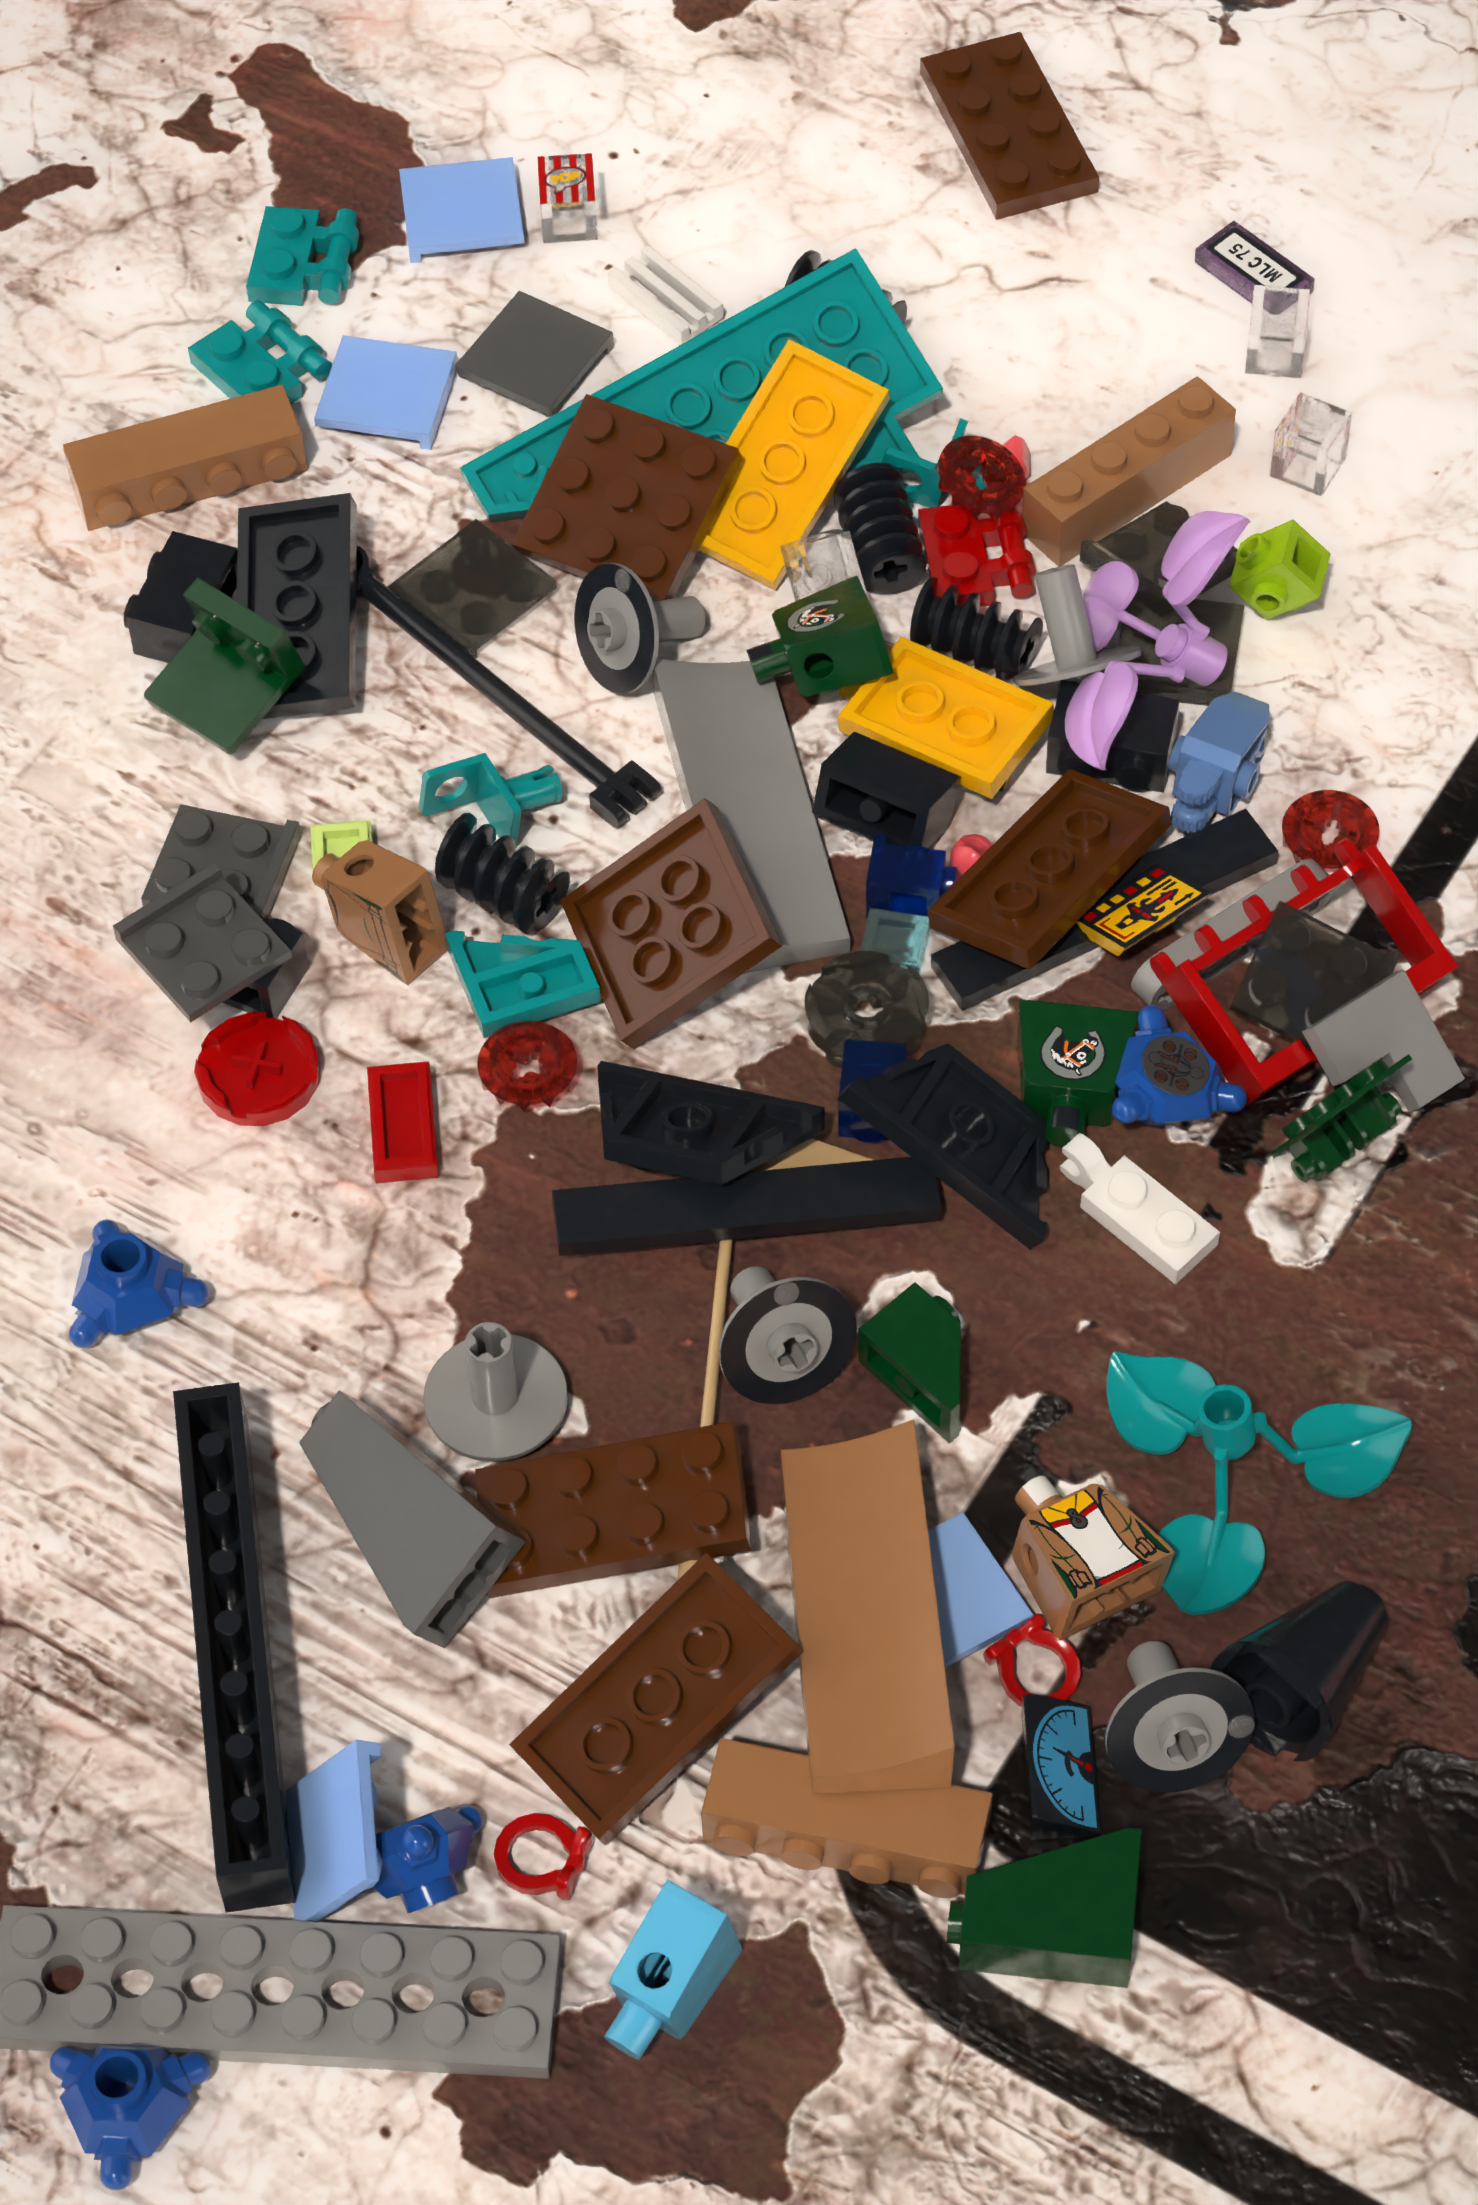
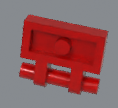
[918,495,1036,607]

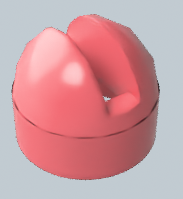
[949,834,994,881]

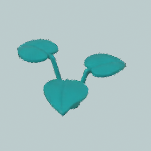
[1107,1351,1412,1615]

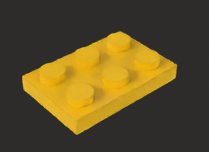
[838,637,1054,799]

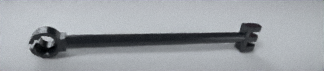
[356,546,662,828]

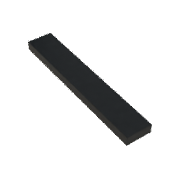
[931,809,1278,1011]
[552,1157,942,1256]

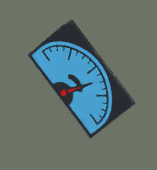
[1021,1695,1101,1840]

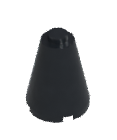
[1210,1581,1388,1762]

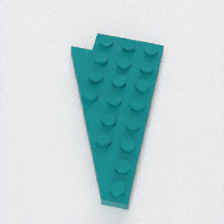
[460,248,943,522]

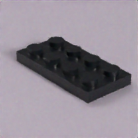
[237,493,357,719]

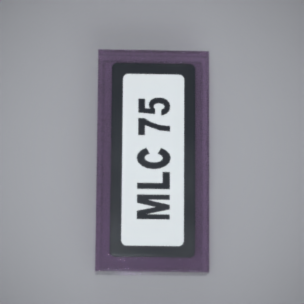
[1194,220,1315,321]

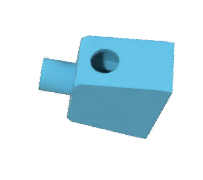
[604,1879,743,2060]

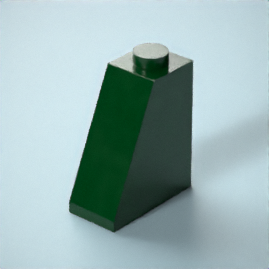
[947,1828,1142,1988]

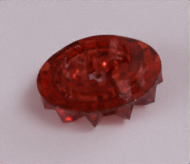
[934,436,1026,520]
[1282,790,1380,870]
[477,1021,578,1113]

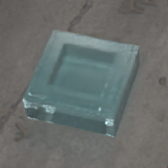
[858,908,930,979]

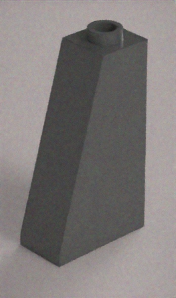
[299,1390,526,1648]

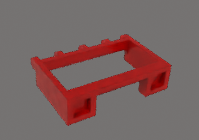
[1150,838,1458,1107]

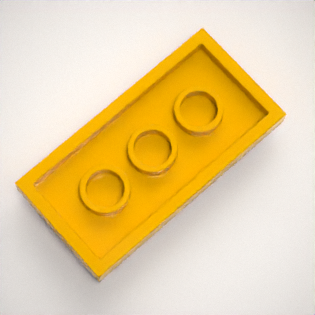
[698,339,890,590]

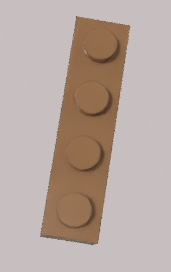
[1022,376,1236,567]
[62,384,308,531]
[701,1738,992,1898]

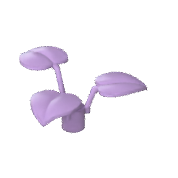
[1065,511,1251,770]

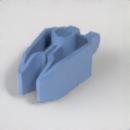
[1168,692,1269,833]

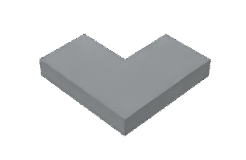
[1302,970,1465,1112]

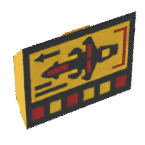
[1076,863,1211,956]

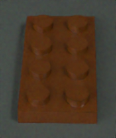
[920,31,1099,220]
[927,769,1171,970]
[475,1421,752,1598]
[509,1552,803,1846]

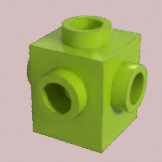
[1229,519,1331,620]

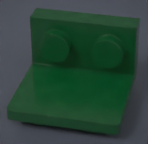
[144,577,306,754]

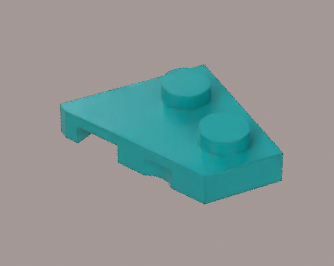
[444,931,601,1038]

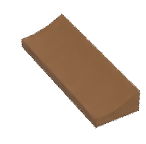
[780,1419,955,1794]

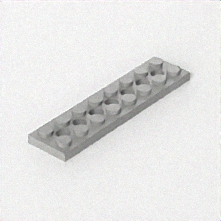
[0,1905,562,2079]

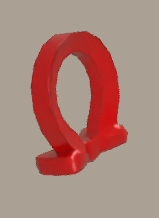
[983,1613,1081,1707]
[494,1813,593,1901]

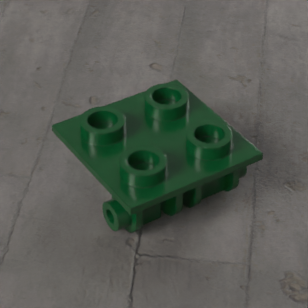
[1270,1054,1412,1182]

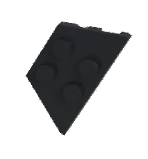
[837,1043,1047,1250]
[597,1061,825,1185]

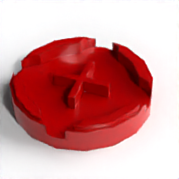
[194,1012,320,1126]

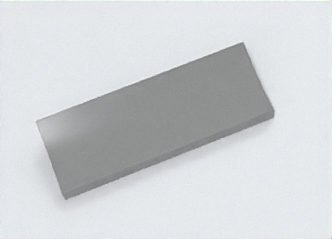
[653,658,850,973]

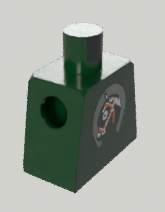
[746,576,894,696]
[1017,999,1139,1148]

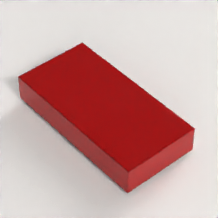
[367,1061,439,1184]

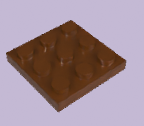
[512,394,743,601]
[560,798,782,1049]

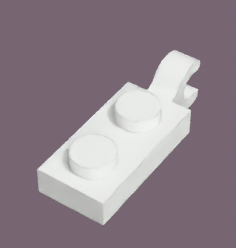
[1060,1133,1220,1285]

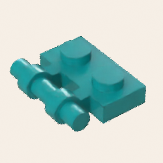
[246,206,360,306]
[188,300,332,404]

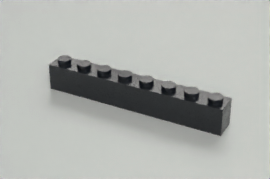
[173,1382,295,1913]

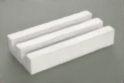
[607,245,723,345]

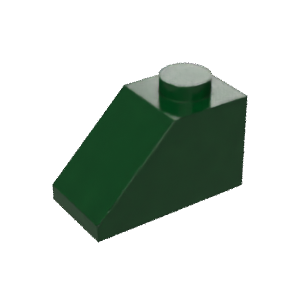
[858,1282,961,1444]

